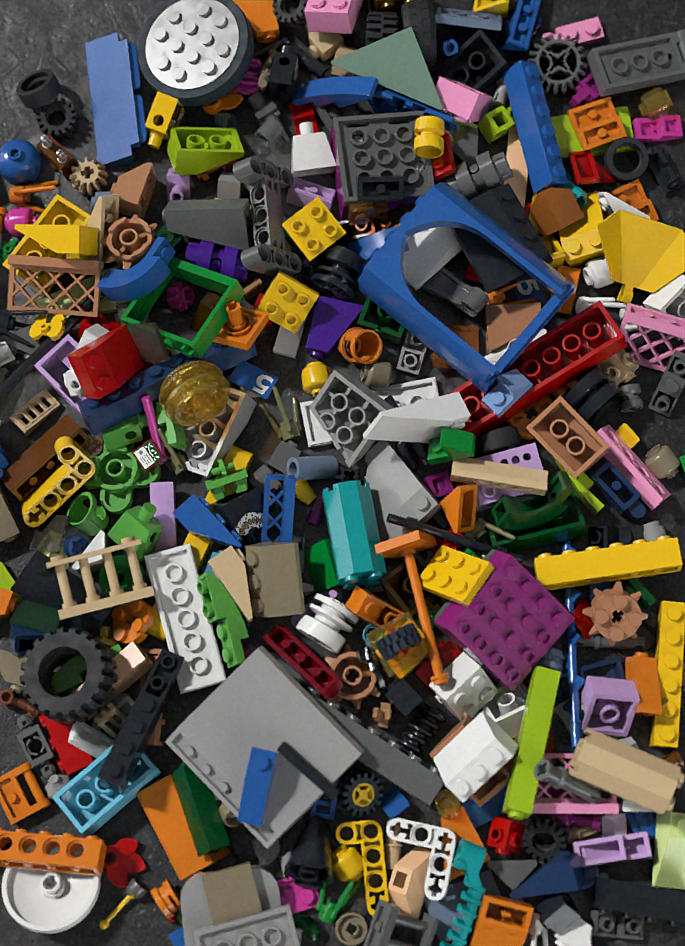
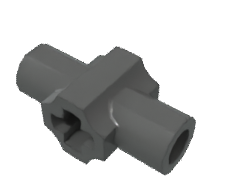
[248,92,285,129]

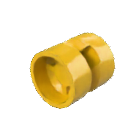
[414,116,445,159]

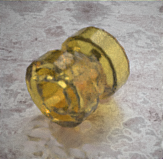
[435,789,461,820]

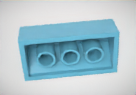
[52,745,163,837]

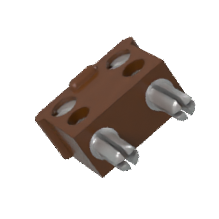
[37,134,78,179]

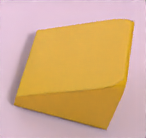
[615,423,640,450]

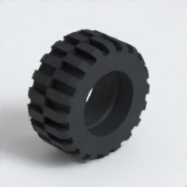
[20,627,118,724]

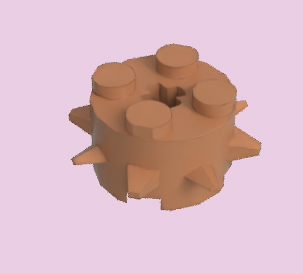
[100,215,157,269]
[582,581,648,646]
[325,644,385,710]

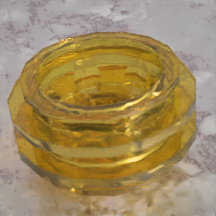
[159,360,230,427]

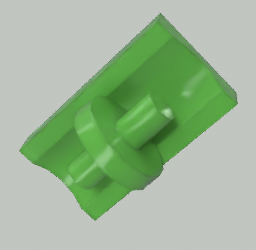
[205,459,248,500]

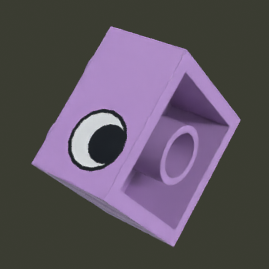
[579,676,640,737]

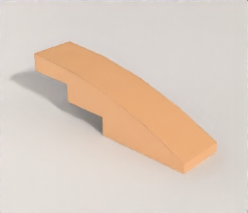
[504,124,528,208]

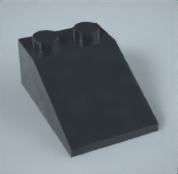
[432,28,514,92]

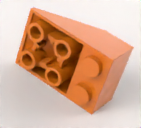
[469,892,534,946]

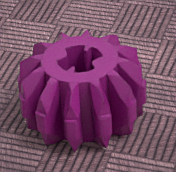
[235,57,261,95]

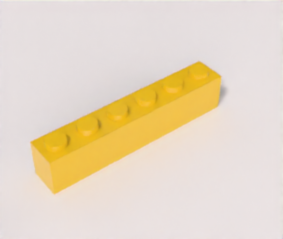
[534,536,683,591]
[649,601,685,749]

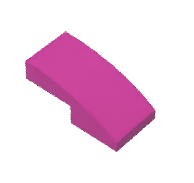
[632,115,683,142]

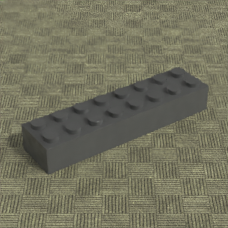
[291,675,444,807]

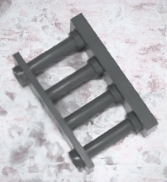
[363,899,439,946]

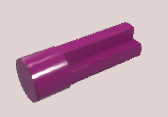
[306,485,331,527]

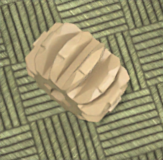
[69,157,108,196]

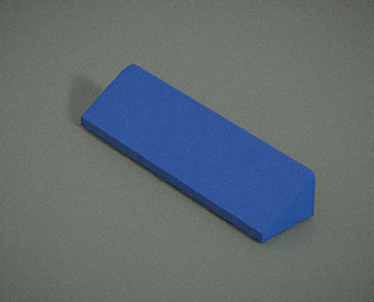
[503,0,541,51]

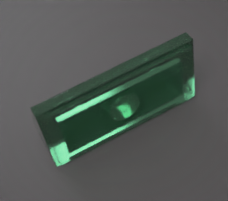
[10,599,64,634]

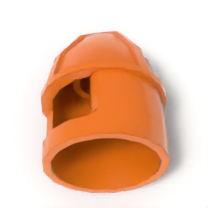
[338,327,382,364]

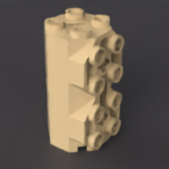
[568,728,685,815]

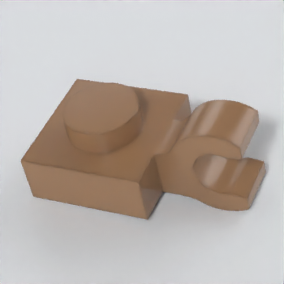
[372,702,392,729]

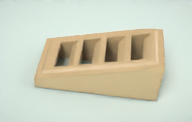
[9,389,61,437]

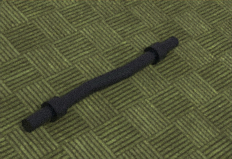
[387,513,524,564]

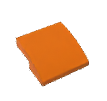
[567,96,627,151]
[603,179,659,221]

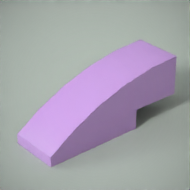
[150,482,178,553]
[573,831,653,867]

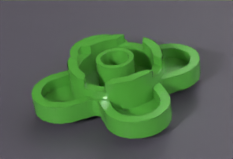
[78,443,161,514]

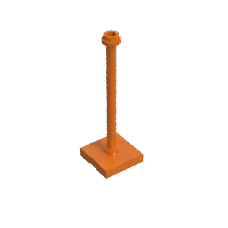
[375,530,449,686]

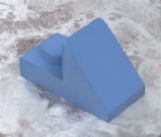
[481,369,533,417]

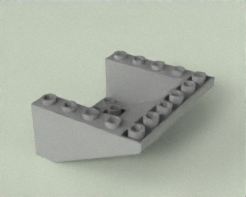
[165,646,365,849]

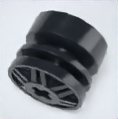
[310,244,368,302]

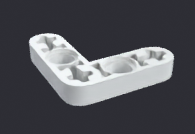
[386,818,457,900]

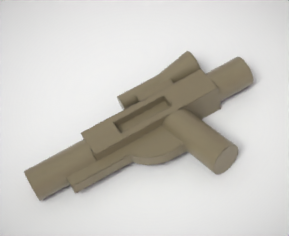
[258,49,277,90]

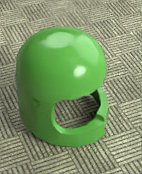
[67,492,109,537]

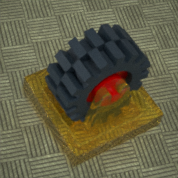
[366,611,429,678]

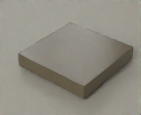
[201,862,262,925]

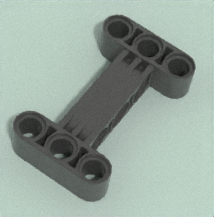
[233,155,302,277]

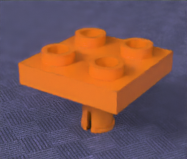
[213,301,269,351]

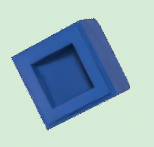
[378,786,410,820]

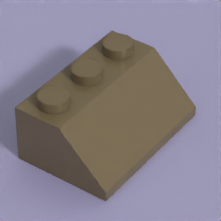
[245,542,305,617]

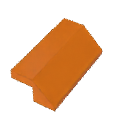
[136,774,231,881]

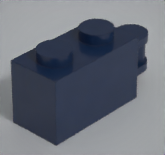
[590,461,646,521]

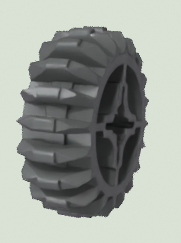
[527,33,588,95]

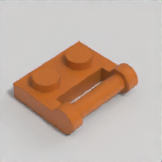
[0,762,51,825]

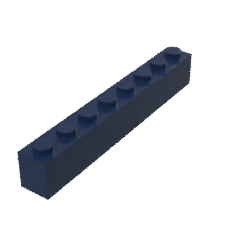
[78,342,257,436]

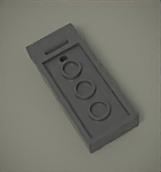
[587,29,685,97]

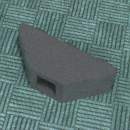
[648,350,685,417]

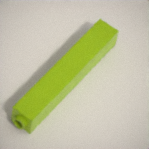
[502,666,561,820]

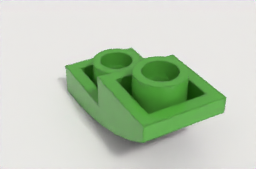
[155,401,187,450]

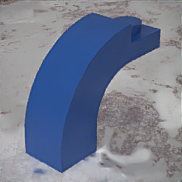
[97,237,176,302]

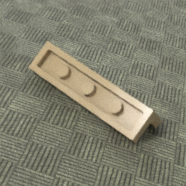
[450,458,548,496]

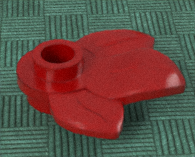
[103,838,146,888]

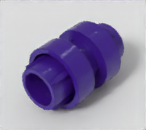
[185,240,250,283]

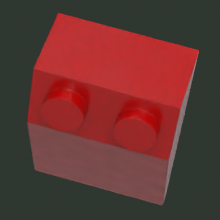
[67,324,144,399]

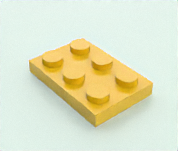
[419,545,495,607]

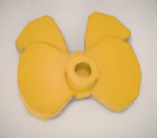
[30,314,66,341]

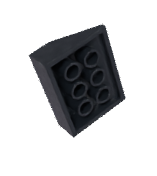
[450,183,553,294]

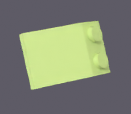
[652,812,685,889]

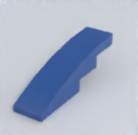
[291,76,379,108]

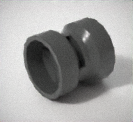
[618,384,644,412]

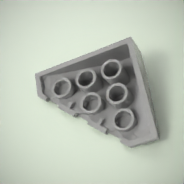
[175,380,257,478]
[363,440,442,560]

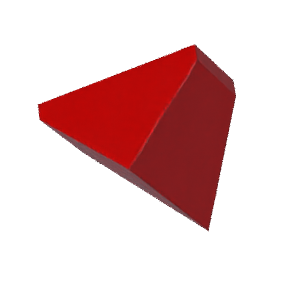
[568,150,616,187]

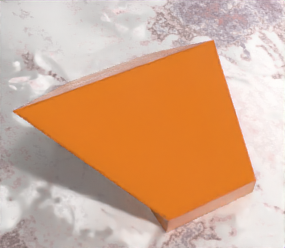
[440,483,478,533]

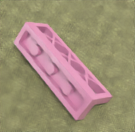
[596,425,671,510]

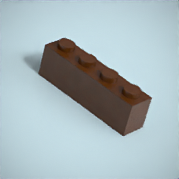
[0,414,91,503]

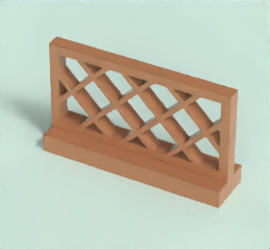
[7,254,104,317]

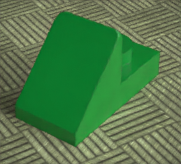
[427,426,476,465]

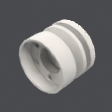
[296,593,359,654]

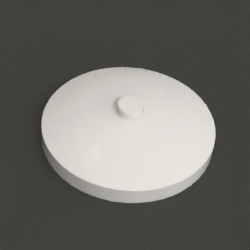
[2,835,101,934]

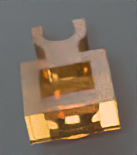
[348,201,389,225]

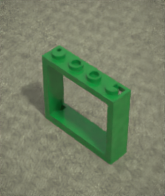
[120,257,245,359]

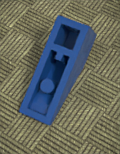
[237,747,279,827]

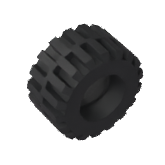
[366,11,398,46]

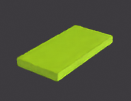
[551,106,635,161]

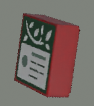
[132,439,165,472]

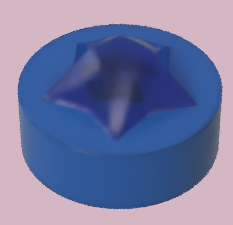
[64,535,88,557]

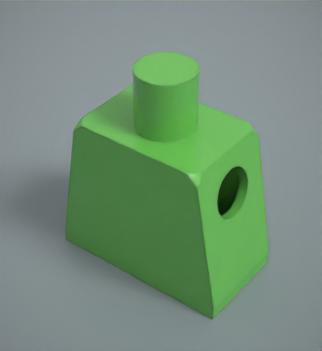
[102,412,149,450]
[107,503,163,563]

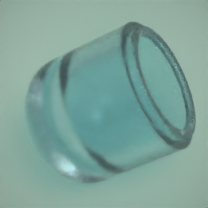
[214,111,236,128]

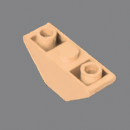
[388,846,438,919]

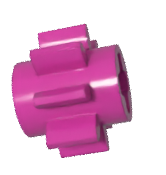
[166,282,194,311]

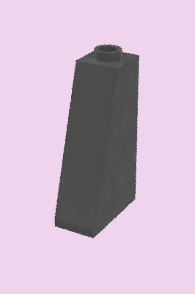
[162,199,254,250]

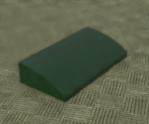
[484,488,587,553]

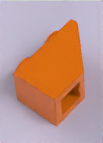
[345,585,405,633]

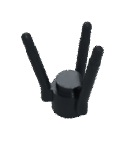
[0,309,48,346]

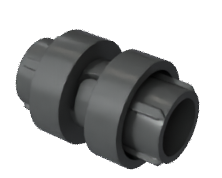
[444,151,513,201]

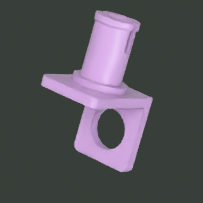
[167,168,191,203]

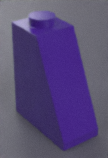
[306,296,363,359]

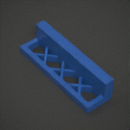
[261,474,296,543]

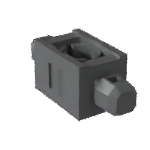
[16,714,57,779]

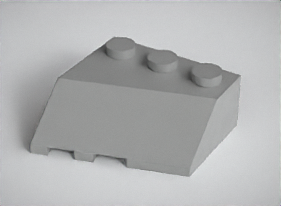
[309,369,394,468]

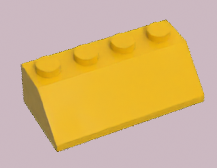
[2,194,91,297]

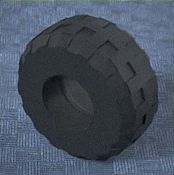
[401,0,437,68]

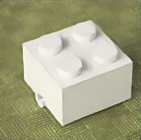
[429,652,498,721]

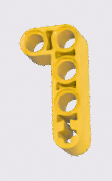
[20,436,95,527]
[336,820,389,916]

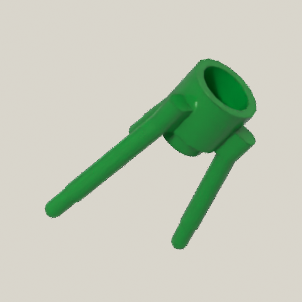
[315,874,364,925]

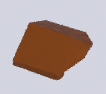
[530,187,585,237]

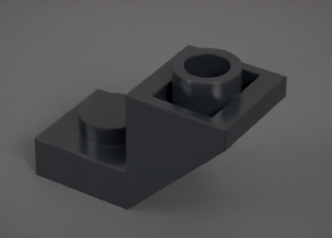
[589,525,644,549]

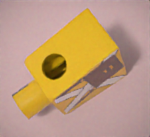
[145,91,185,149]

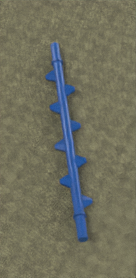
[562,539,586,748]

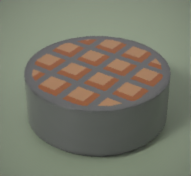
[83,434,104,456]

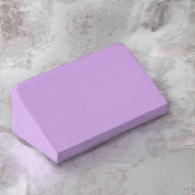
[286,177,337,211]

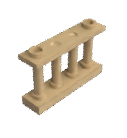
[46,536,155,620]

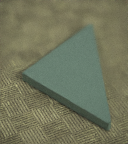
[331,27,444,111]

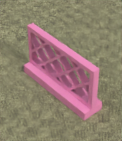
[619,303,685,372]
[532,753,619,814]

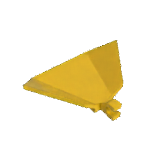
[597,209,685,303]

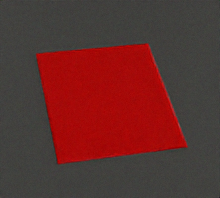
[571,597,594,641]

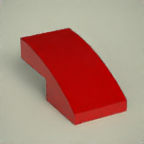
[289,102,319,135]

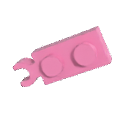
[542,17,604,52]

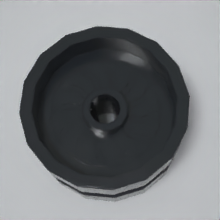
[563,366,622,423]

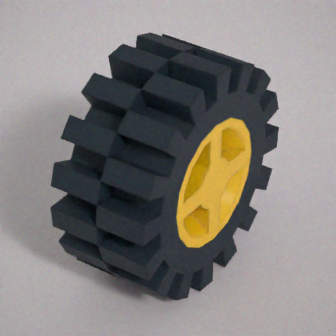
[336,769,383,816]

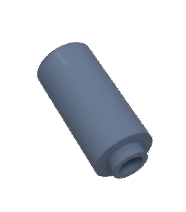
[286,455,339,481]

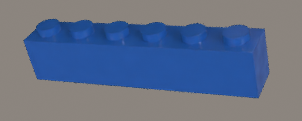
[503,60,568,194]

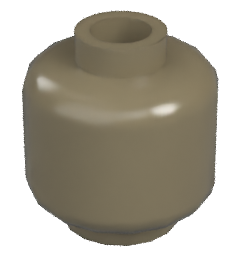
[360,359,396,390]
[645,444,680,479]

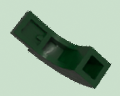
[491,470,574,530]

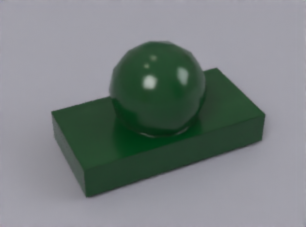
[621,578,656,609]

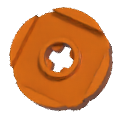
[112,599,154,645]

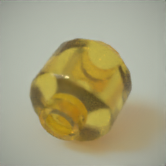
[638,87,673,121]

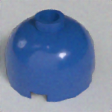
[0,139,43,186]

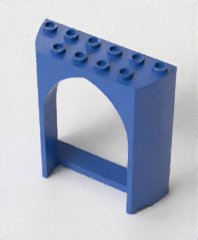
[357,182,577,394]

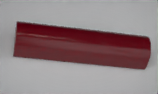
[263,623,343,700]

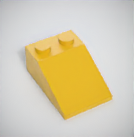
[559,190,605,267]
[15,224,98,260]

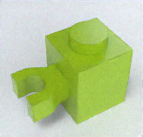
[477,105,515,144]

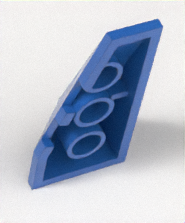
[368,84,458,132]

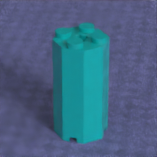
[322,480,386,591]

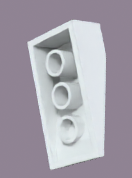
[403,227,462,290]
[363,392,471,443]

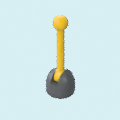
[99,878,148,929]

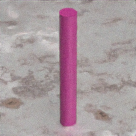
[141,395,167,462]

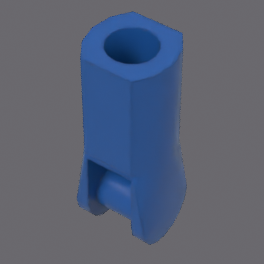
[437,39,458,56]

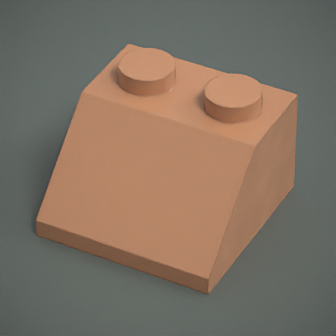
[110,162,158,220]

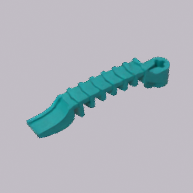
[439,839,486,946]

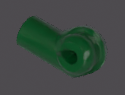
[292,915,320,942]

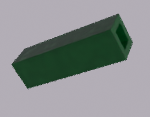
[171,762,230,857]

